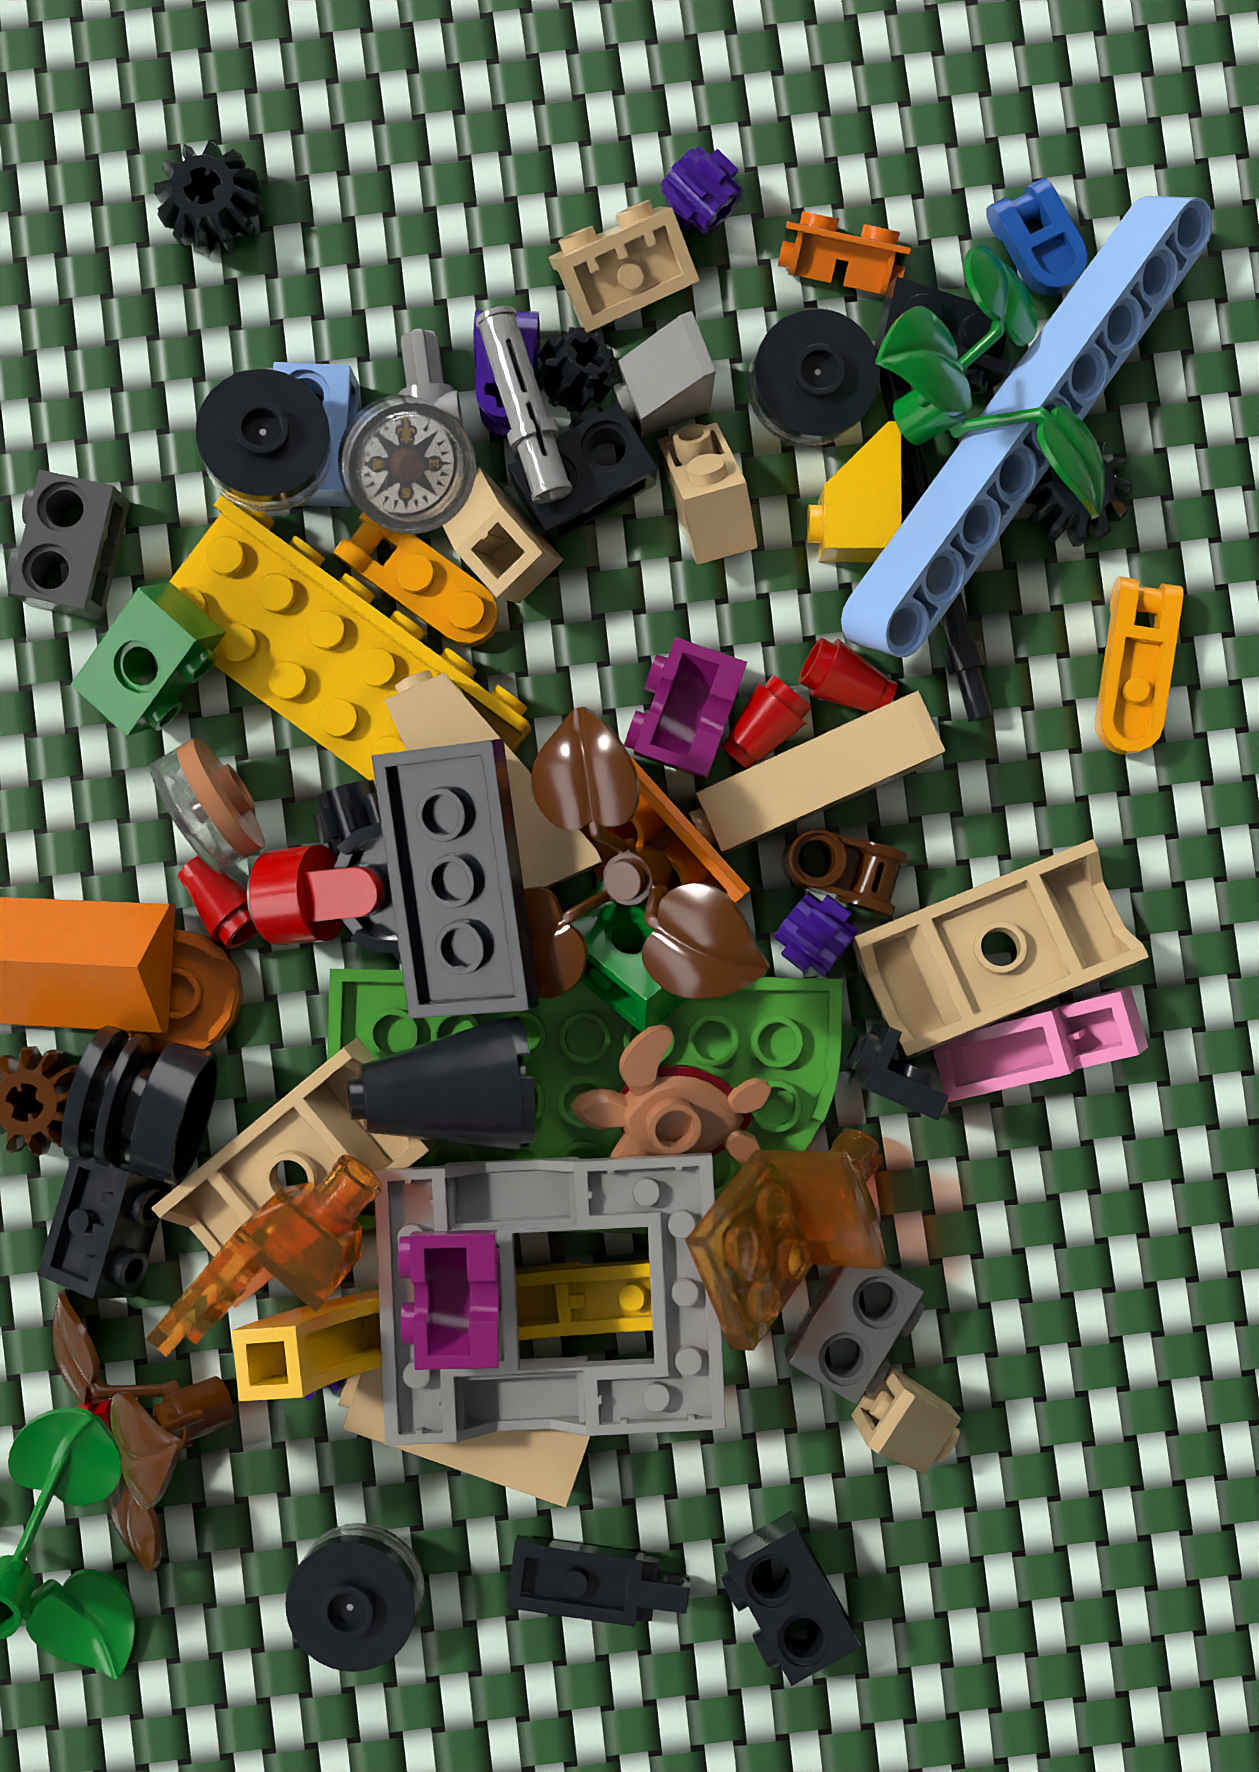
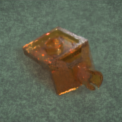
[685,1129,886,1351]
[146,1154,383,1357]

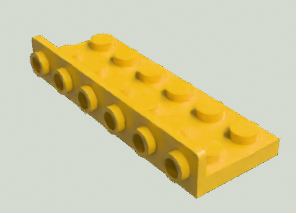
[169,495,532,781]

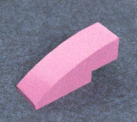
[933,985,1148,1102]

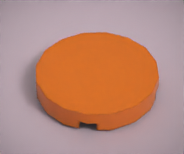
[126,930,244,1054]

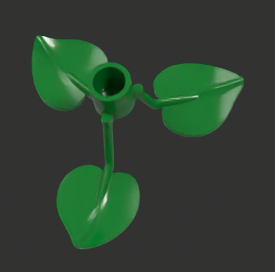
[875,245,1105,520]
[0,1407,136,1680]

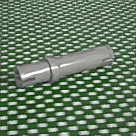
[475,305,572,504]

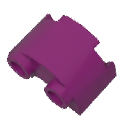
[624,637,747,780]
[398,1230,502,1370]

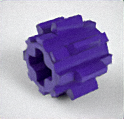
[661,145,744,235]
[774,892,859,977]

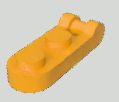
[332,512,499,647]
[1095,576,1184,755]

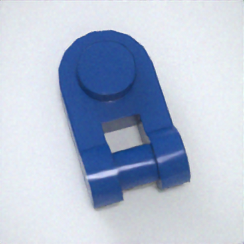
[986,178,1088,296]

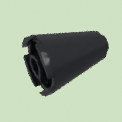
[347,1016,536,1150]

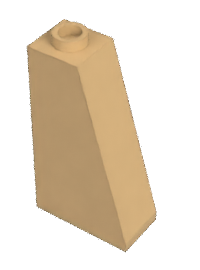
[384,670,603,889]
[688,690,946,856]
[338,1367,590,1508]

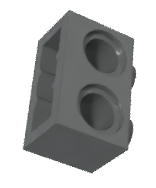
[7,469,131,622]
[784,1241,924,1405]

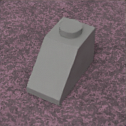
[611,311,716,438]

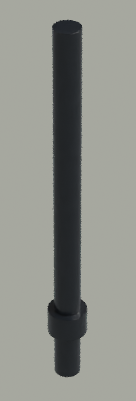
[879,366,993,723]

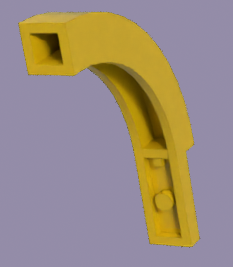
[231,1259,653,1401]

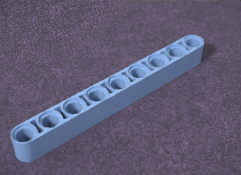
[841,196,1212,658]

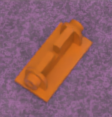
[778,211,911,296]

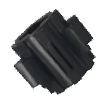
[535,327,617,413]
[312,780,381,857]

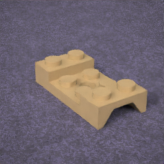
[852,839,1149,1062]
[151,1037,437,1308]

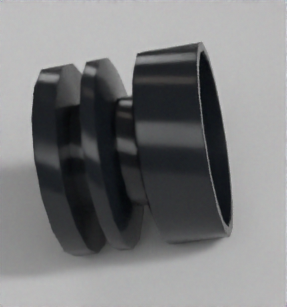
[61,1025,219,1186]

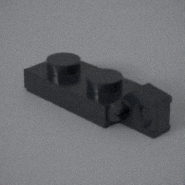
[506,1535,690,1627]

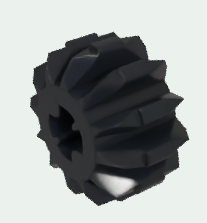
[153,139,264,257]
[1025,440,1133,547]

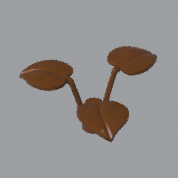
[524,707,770,999]
[52,1288,234,1574]

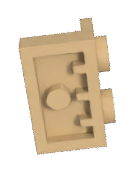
[548,200,700,332]

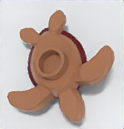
[571,1025,771,1166]

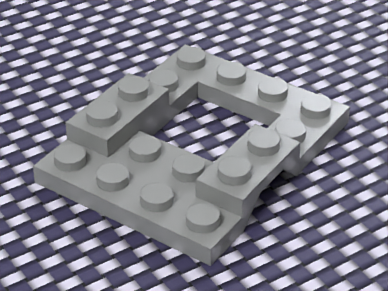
[374,1153,726,1446]

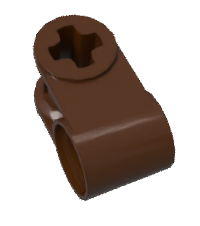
[781,829,910,917]

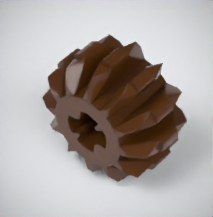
[0,1046,79,1156]

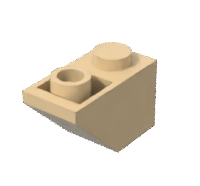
[657,422,758,565]
[438,467,564,603]

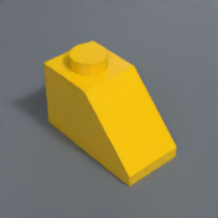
[807,421,902,562]

